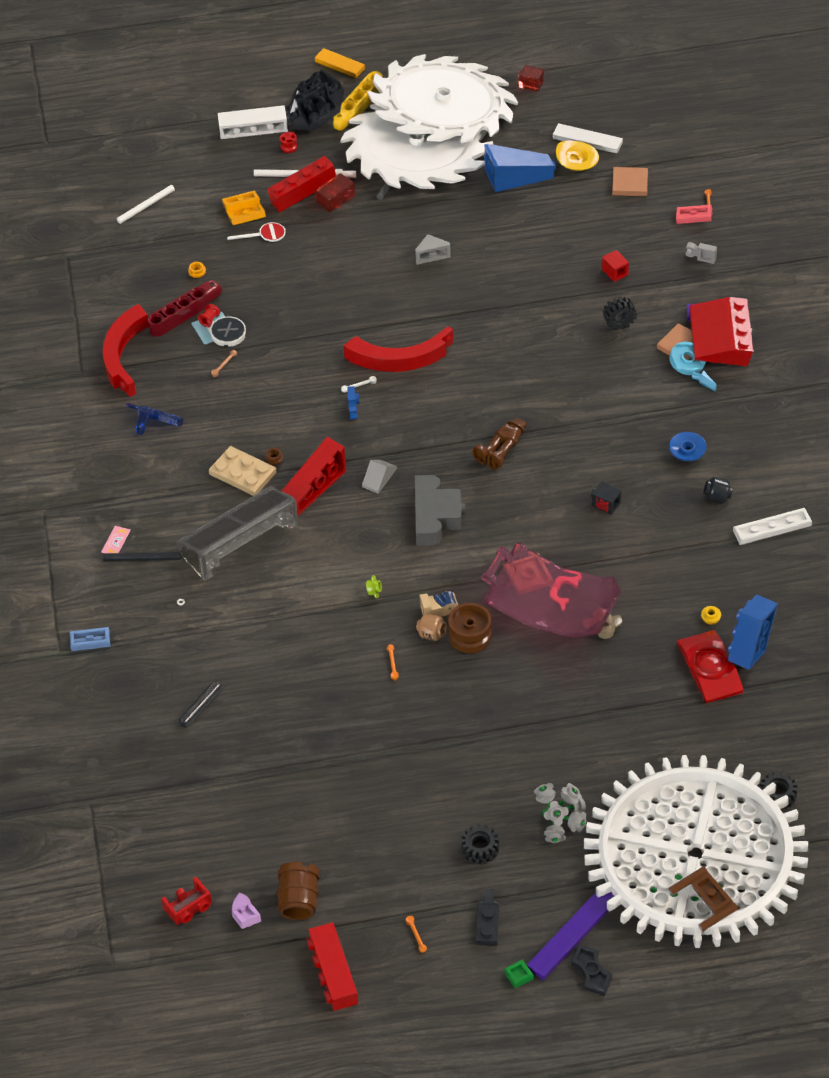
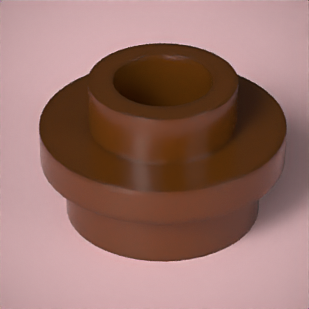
[265,448,283,465]

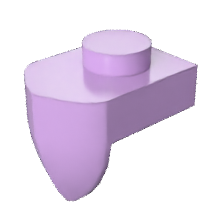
[232,893,261,929]

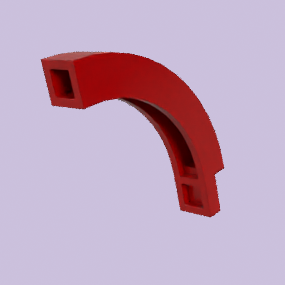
[103,304,149,397]
[343,326,454,372]

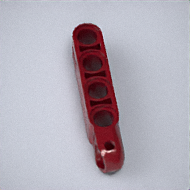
[148,280,222,337]

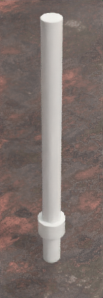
[254,169,356,179]

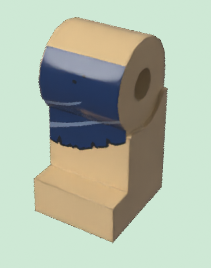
[420,591,458,617]

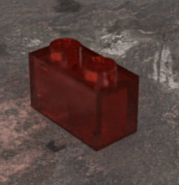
[315,173,355,212]

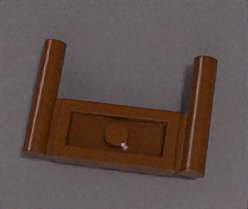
[668,866,739,932]

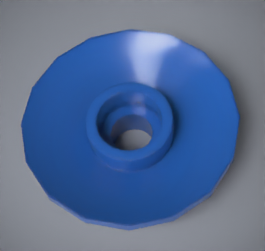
[669,432,707,461]

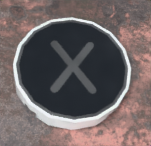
[210,316,246,347]

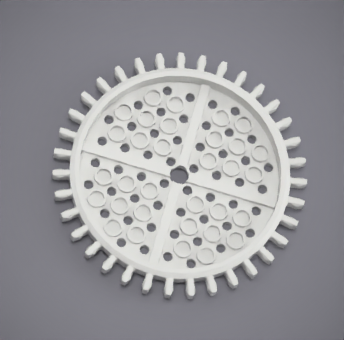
[584,755,808,948]

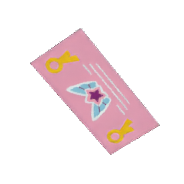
[101,526,130,553]

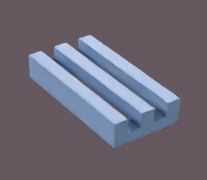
[70,627,111,651]

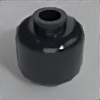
[703,477,733,503]

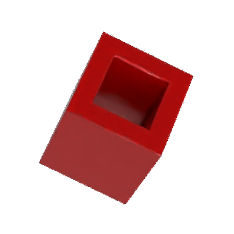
[602,250,629,282]

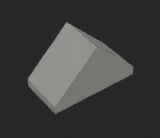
[415,234,451,265]
[362,460,397,494]

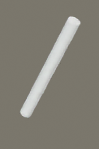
[117,185,175,224]

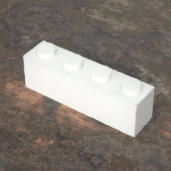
[218,106,288,139]

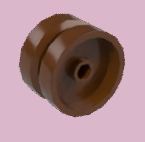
[448,603,492,653]

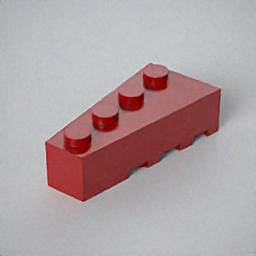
[279,436,346,517]

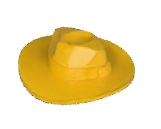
[556,141,599,170]

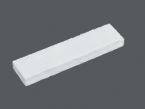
[553,123,623,154]
[733,508,812,545]

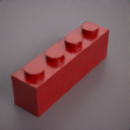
[267,156,337,213]
[306,922,358,1011]

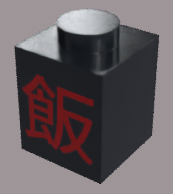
[591,482,622,515]

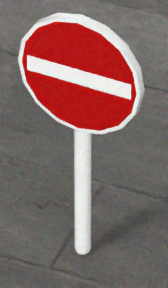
[227,222,285,242]

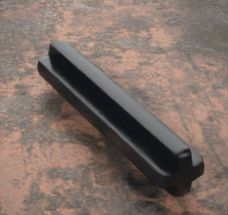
[179,681,222,728]

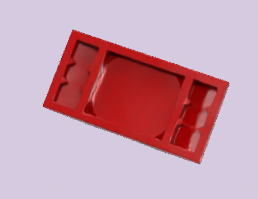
[677,630,744,703]

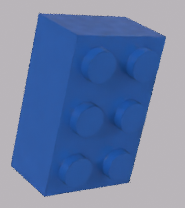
[728,594,778,670]

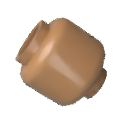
[416,614,447,641]

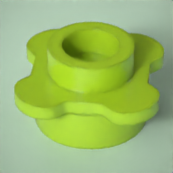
[366,575,382,598]

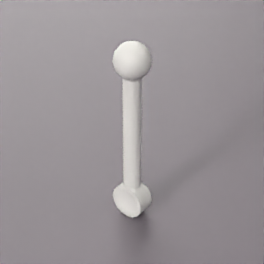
[341,376,377,393]

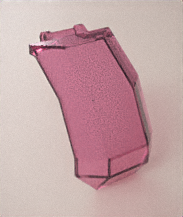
[482,542,622,638]

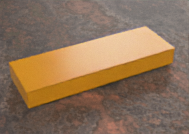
[315,48,365,78]

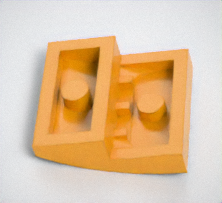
[222,190,266,225]

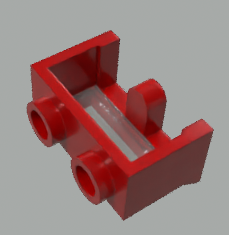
[161,877,212,925]

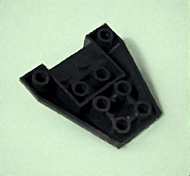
[286,69,344,131]

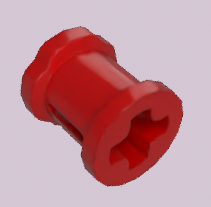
[198,304,221,327]

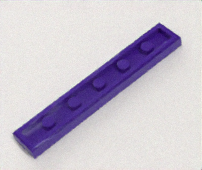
[527,882,614,981]

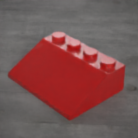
[689,297,753,366]

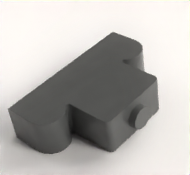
[415,475,465,546]

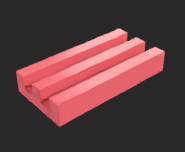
[676,205,712,224]

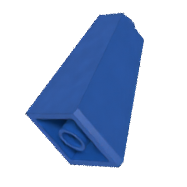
[484,144,556,192]

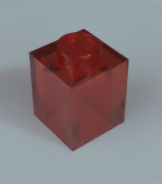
[517,64,544,92]

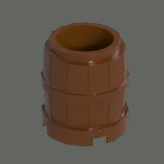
[277,861,320,920]

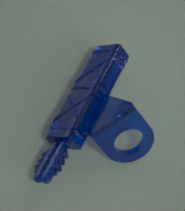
[126,403,183,435]

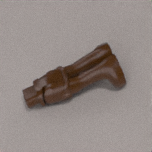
[472,418,527,470]

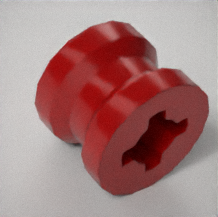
[280,132,297,153]

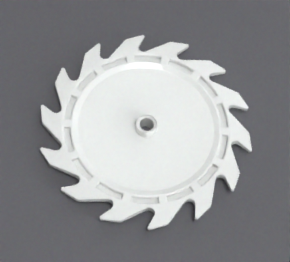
[368,54,518,143]
[340,104,493,189]

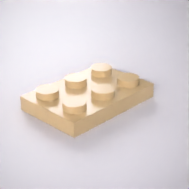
[209,446,277,496]

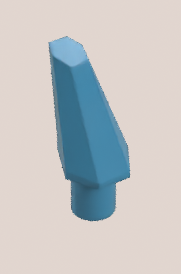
[692,371,717,392]

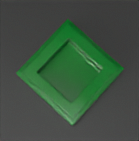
[504,959,534,989]

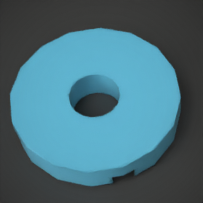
[669,342,706,375]

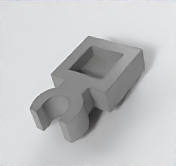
[686,242,717,264]

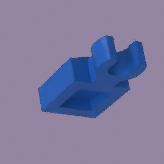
[347,386,360,420]

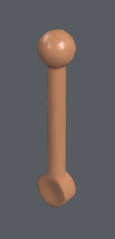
[211,350,237,377]

